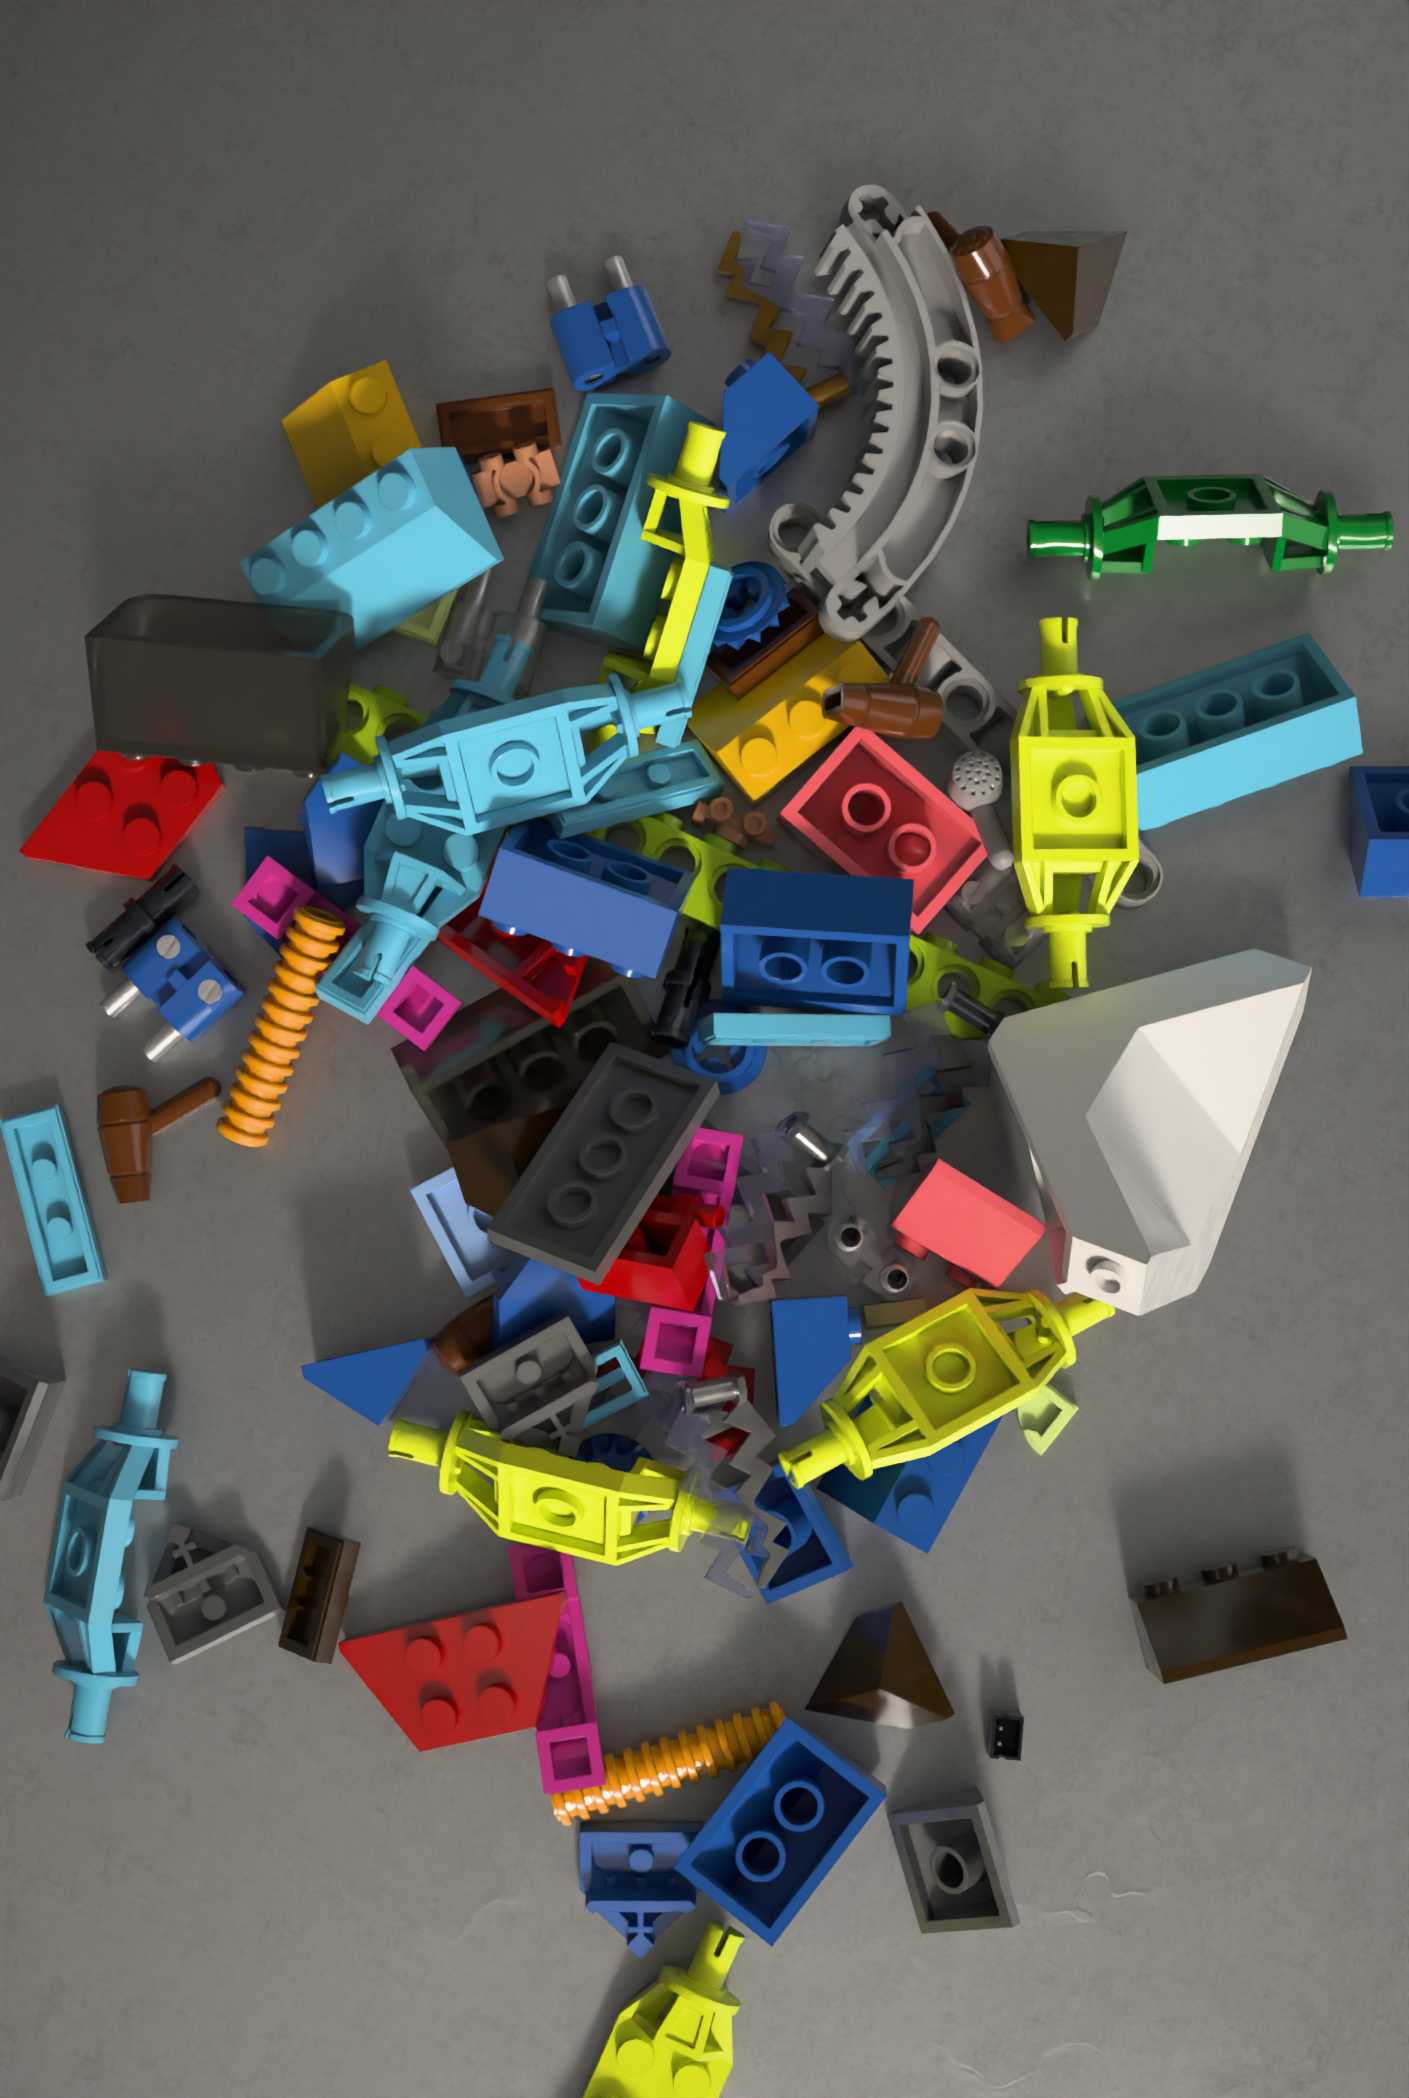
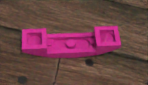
[231,855,463,1052]
[640,1127,744,1379]
[508,1544,607,1795]

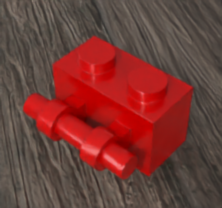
[576,1193,725,1312]

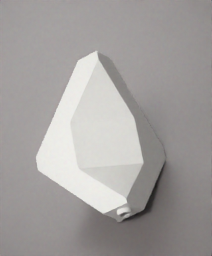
[988,948,1312,1316]

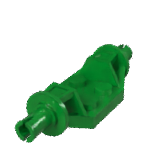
[1026,474,1394,580]

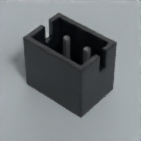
[987,1709,1024,1761]

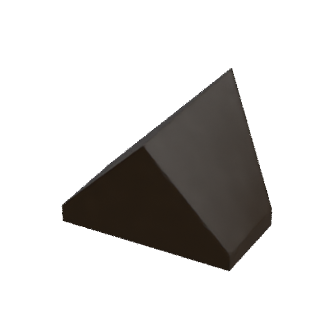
[1000,231,1128,341]
[446,1106,564,1218]
[804,1601,955,1729]

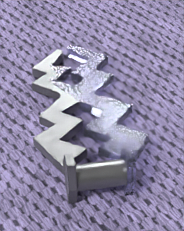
[703,1111,849,1305]
[662,1370,789,1599]

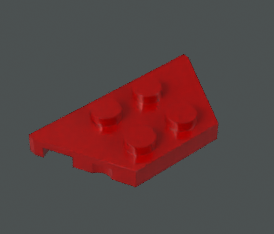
[19,668,226,882]
[436,861,588,1028]
[338,1589,568,1752]

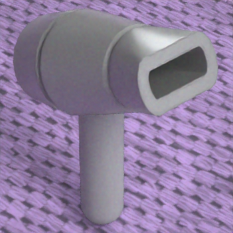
[947,750,1014,870]

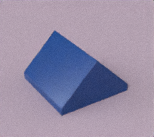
[301,1335,434,1426]
[711,1458,854,1604]

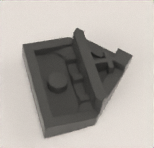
[458,1310,598,1457]
[143,1522,286,1665]

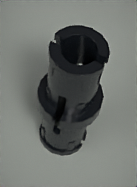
[85,864,202,973]
[650,924,721,1050]

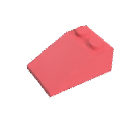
[776,726,987,935]
[888,1159,1048,1290]

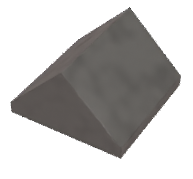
[0,1356,66,1501]
[886,1786,1021,1934]

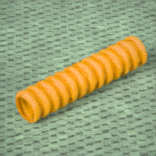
[215,906,346,1147]
[549,1700,786,1826]

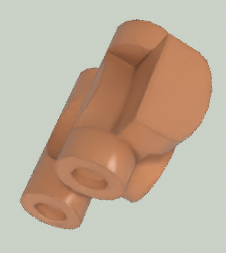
[470,441,561,518]
[691,797,777,850]

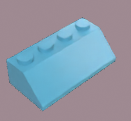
[515,393,716,651]
[240,447,504,664]
[1085,633,1363,833]

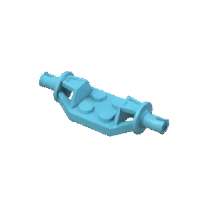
[353,634,534,988]
[320,672,692,836]
[43,1368,180,1744]

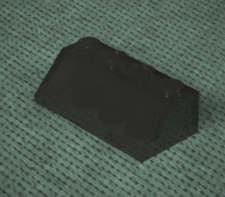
[390,955,671,1151]

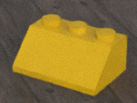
[281,360,422,510]
[686,606,890,811]

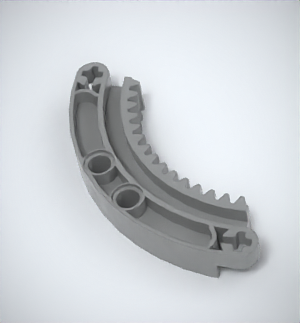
[797,184,983,642]

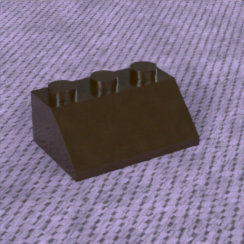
[1128,1546,1348,1684]

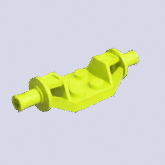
[590,420,731,753]
[1010,617,1139,989]
[778,1288,1115,1489]
[388,1410,754,1566]
[581,1919,745,2098]

